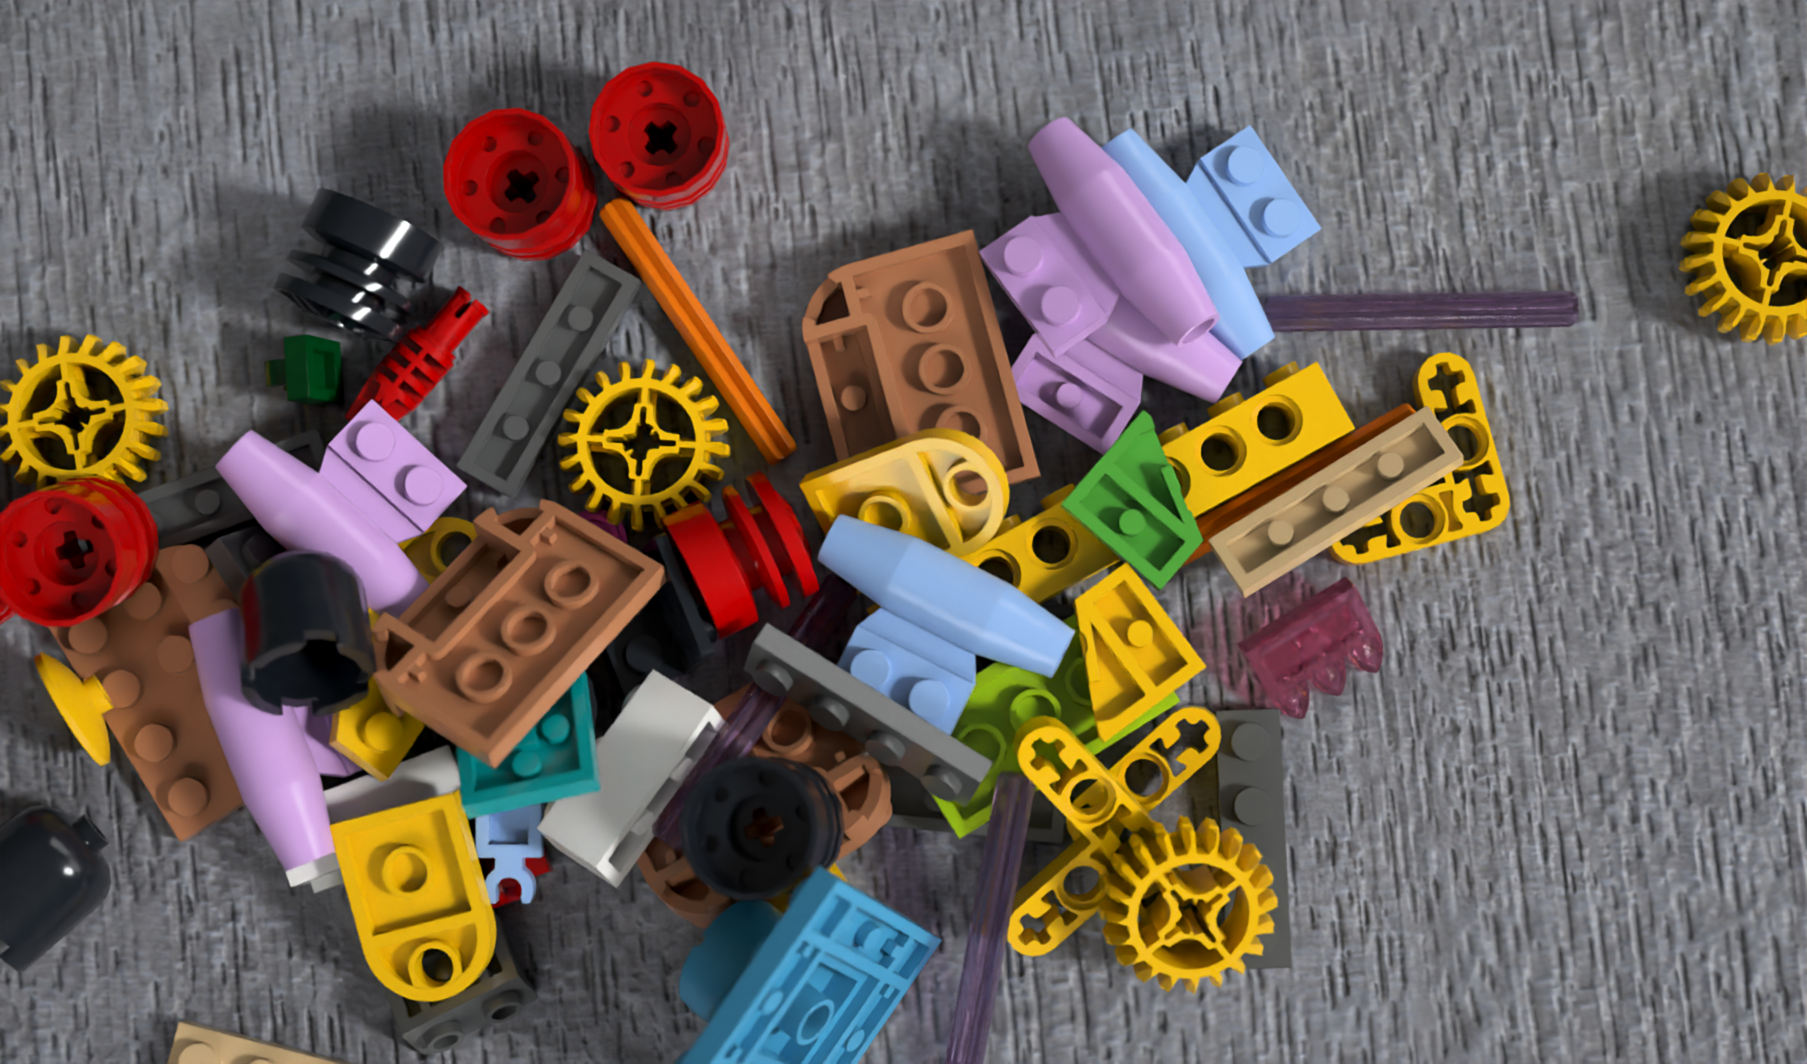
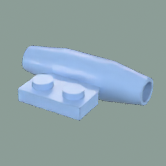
[1101,125,1322,360]
[818,514,1075,736]

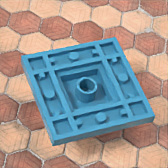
[674,865,942,1064]

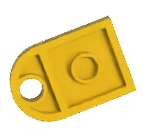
[799,428,1009,594]
[329,789,496,1002]

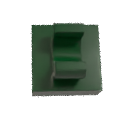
[264,334,344,407]

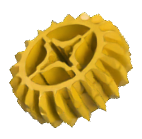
[1678,172,1807,345]
[0,334,169,491]
[557,359,731,532]
[1098,814,1277,994]

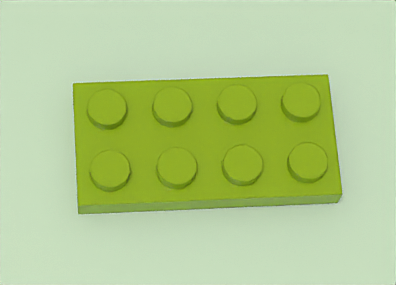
[929,614,1180,840]

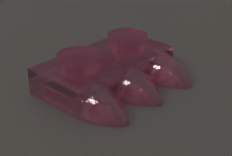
[1237,577,1383,719]

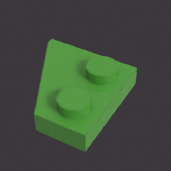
[1060,410,1203,592]

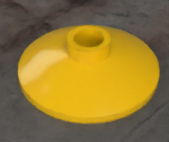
[34,652,114,767]

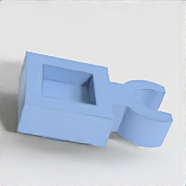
[476,803,544,904]

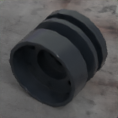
[273,188,443,344]
[679,756,845,901]

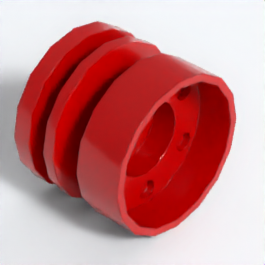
[588,61,730,211]
[443,108,598,262]
[660,470,819,640]
[0,475,159,627]

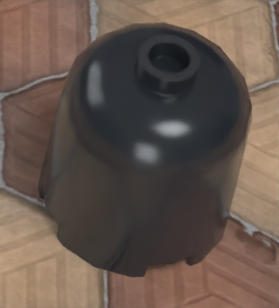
[239,550,377,717]
[0,805,111,972]

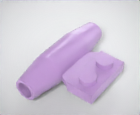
[979,117,1220,359]
[1011,295,1243,455]
[215,399,467,619]
[188,607,364,871]

